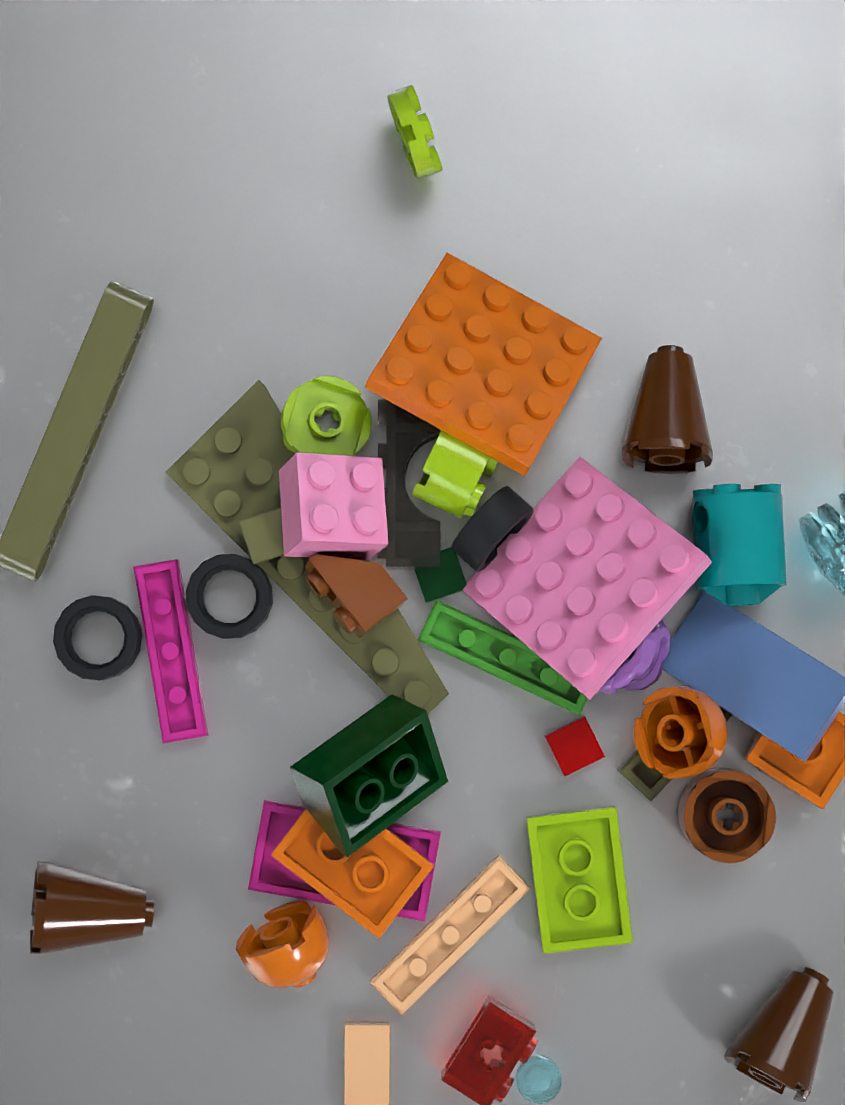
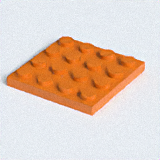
[365,253,602,476]

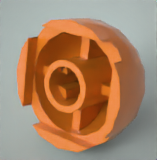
[634,686,728,779]
[235,900,329,988]

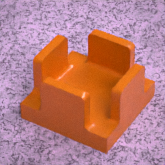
[744,712,845,809]

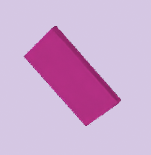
[248,800,441,921]

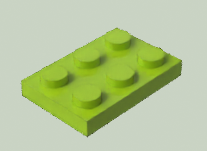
[526,806,633,954]

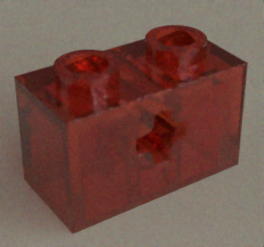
[441,995,538,1105]

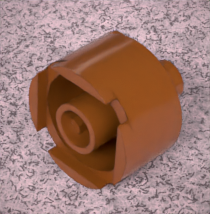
[678,768,776,863]

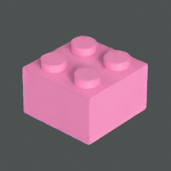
[279,453,388,560]

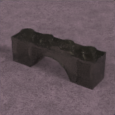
[377,399,441,570]

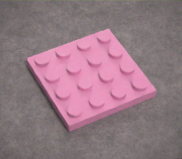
[462,457,712,700]

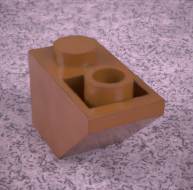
[305,554,408,638]

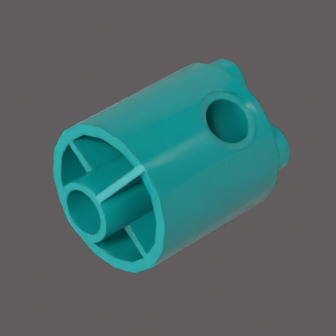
[692,484,787,606]

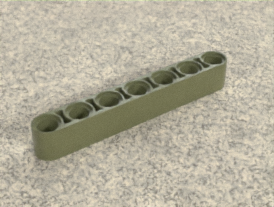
[0,281,154,581]

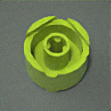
[412,430,498,519]

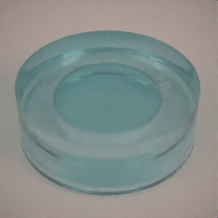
[516,1055,562,1104]

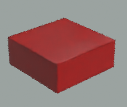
[544,716,605,776]

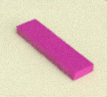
[133,559,209,743]

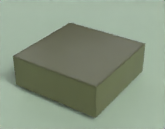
[239,508,284,565]

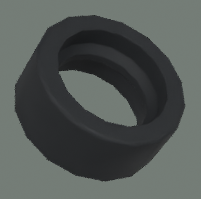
[451,486,534,572]
[186,554,273,639]
[53,595,142,681]

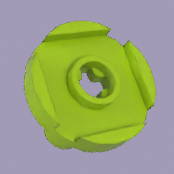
[387,85,443,178]
[281,376,372,456]

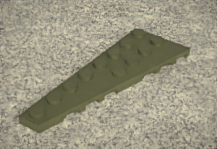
[166,380,449,714]

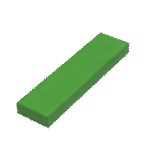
[417,600,588,715]

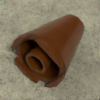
[622,345,713,474]
[30,861,154,954]
[724,967,834,1102]

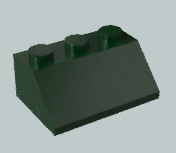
[290,694,448,857]

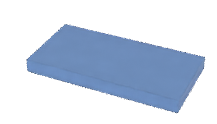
[662,591,845,762]

